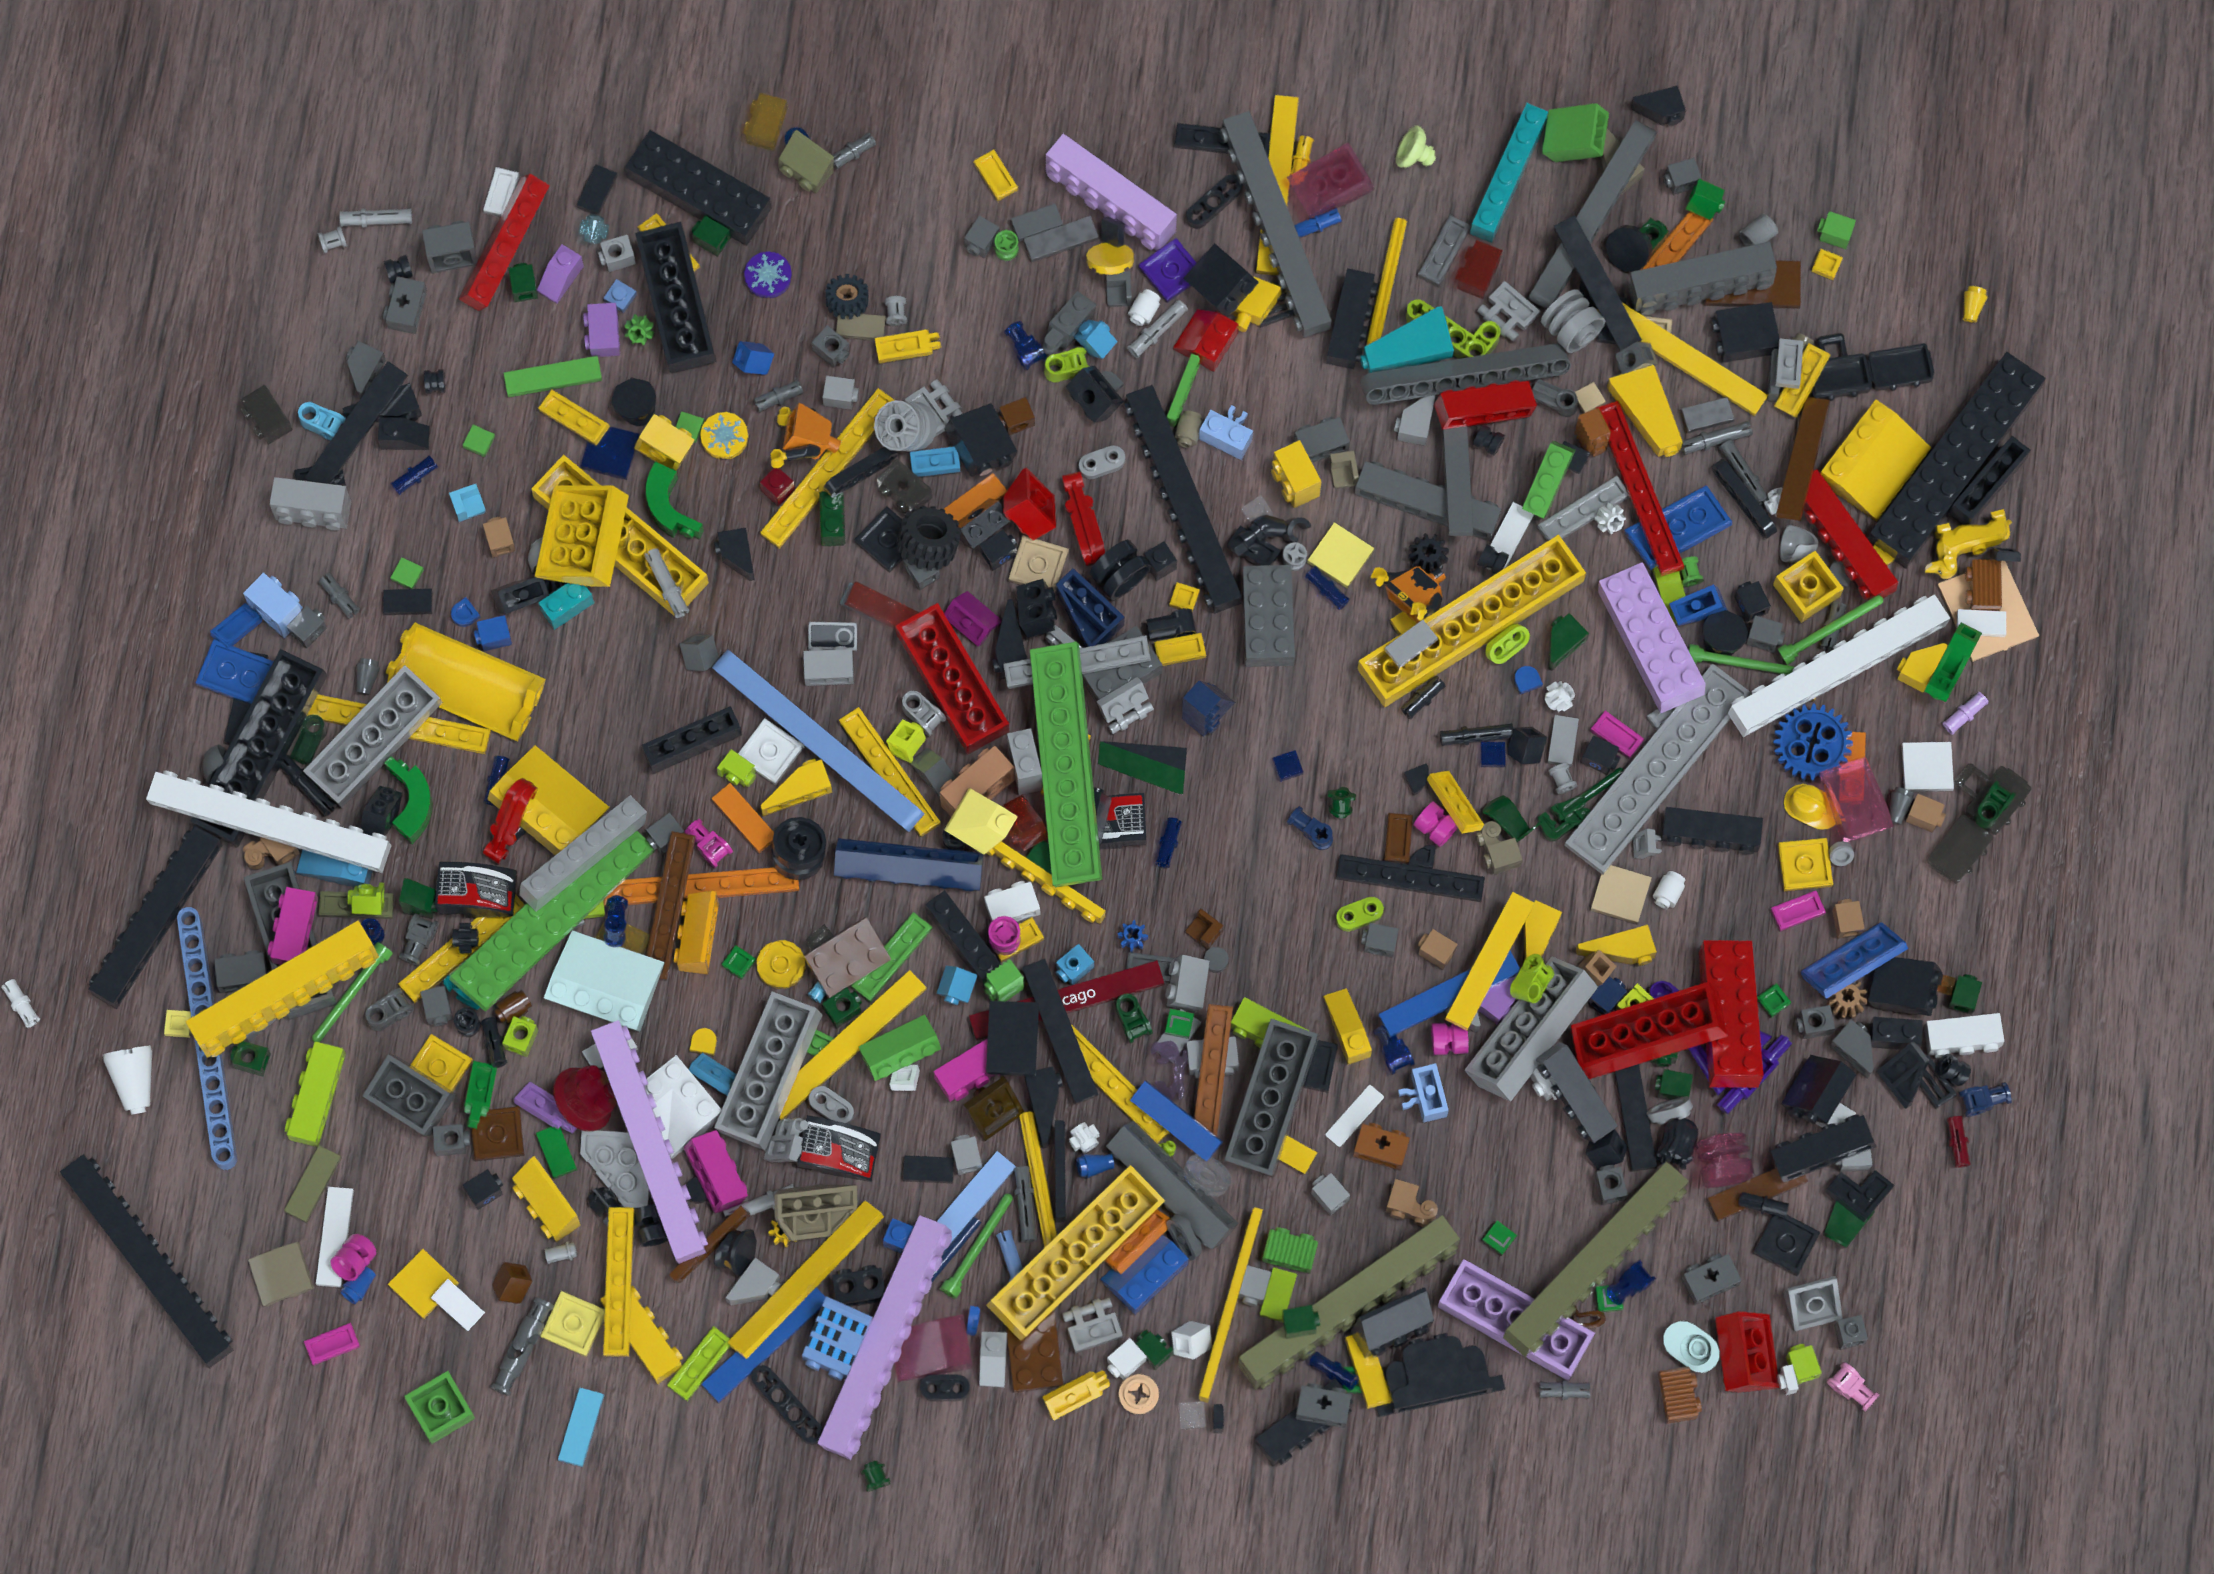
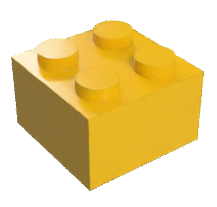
[634,414,695,471]
[1271,440,1321,508]
[1773,551,1844,623]

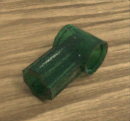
[290,714,327,765]

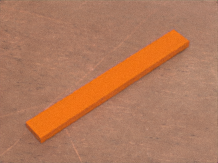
[604,867,799,907]

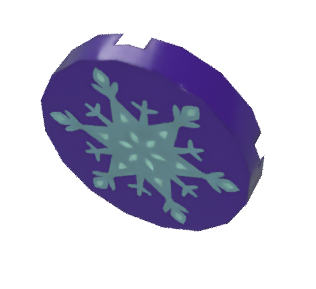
[744,251,792,298]

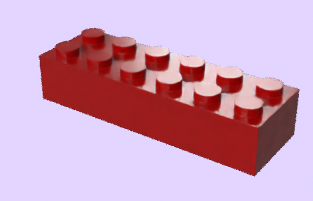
[895,603,1010,755]
[1699,940,1764,1088]
[1571,982,1728,1079]

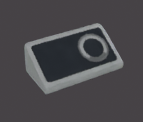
[808,622,858,651]

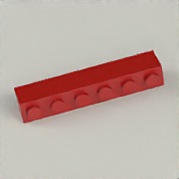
[459,173,550,311]
[1804,469,1898,600]

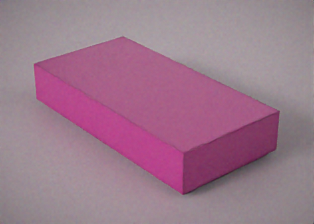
[1590,710,1644,759]
[1771,891,1826,932]
[304,1323,360,1366]

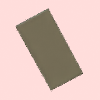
[836,314,886,340]

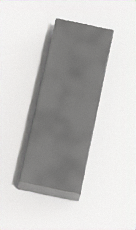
[1418,215,1471,287]
[1024,216,1099,262]

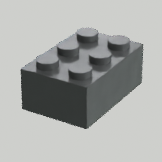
[1082,626,1162,707]
[363,1054,456,1136]

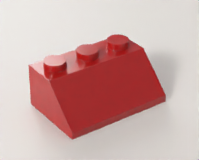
[1715,1311,1780,1392]

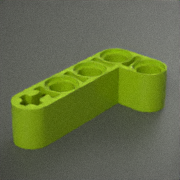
[1406,299,1500,359]

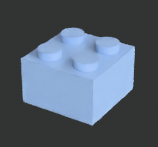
[243,573,303,639]

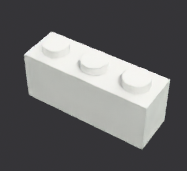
[1924,1013,2004,1058]

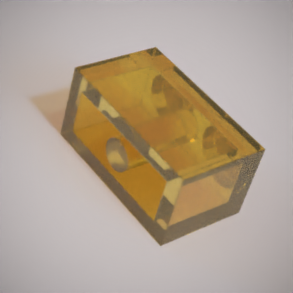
[743,93,788,151]

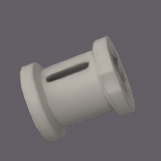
[318,226,347,253]
[885,296,907,326]
[1549,763,1578,794]

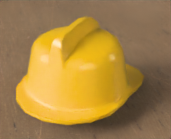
[1784,784,1841,830]

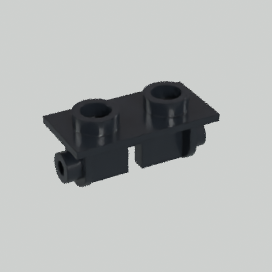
[587,1187,635,1227]

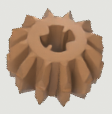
[1826,981,1868,1019]

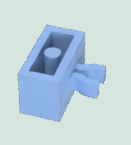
[1199,405,1253,460]
[1398,1064,1449,1123]

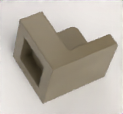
[1329,451,1359,488]

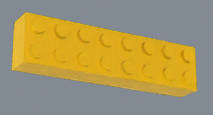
[531,455,709,616]
[185,920,379,1058]
[986,1165,1165,1341]

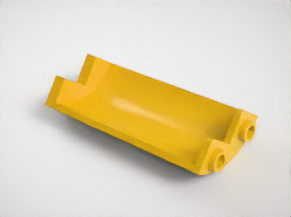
[386,623,546,742]

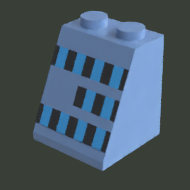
[802,1297,872,1381]

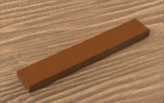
[1190,1004,1233,1154]

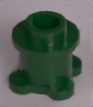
[1327,787,1356,819]
[861,1461,891,1492]

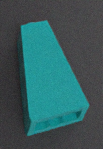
[1360,306,1454,373]

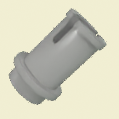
[545,1241,577,1264]

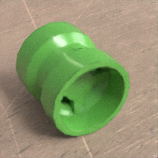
[994,230,1018,261]

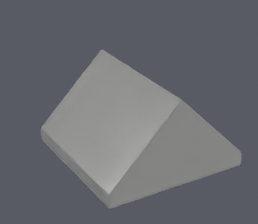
[1784,1276,1843,1331]

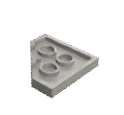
[580,1130,652,1208]

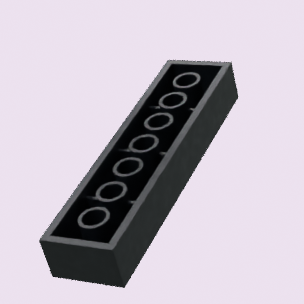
[190,649,328,847]

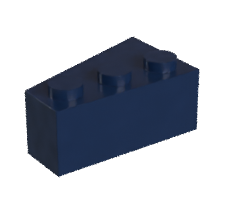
[1056,568,1125,647]
[1182,680,1236,737]

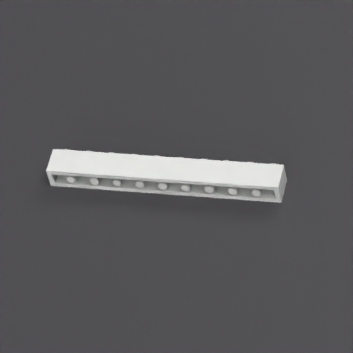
[1728,594,1950,737]
[146,770,391,873]

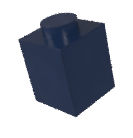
[1588,976,1627,1015]

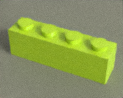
[285,1042,346,1147]

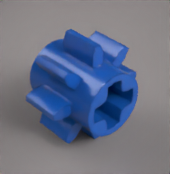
[1118,920,1148,952]

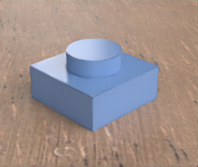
[603,279,637,313]

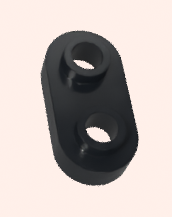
[920,1374,970,1401]

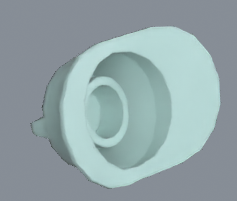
[1664,1321,1719,1373]

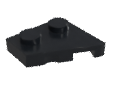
[1876,1041,1930,1109]

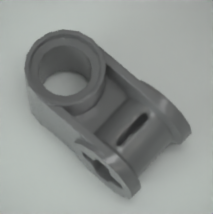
[366,988,414,1031]

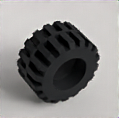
[897,506,961,571]

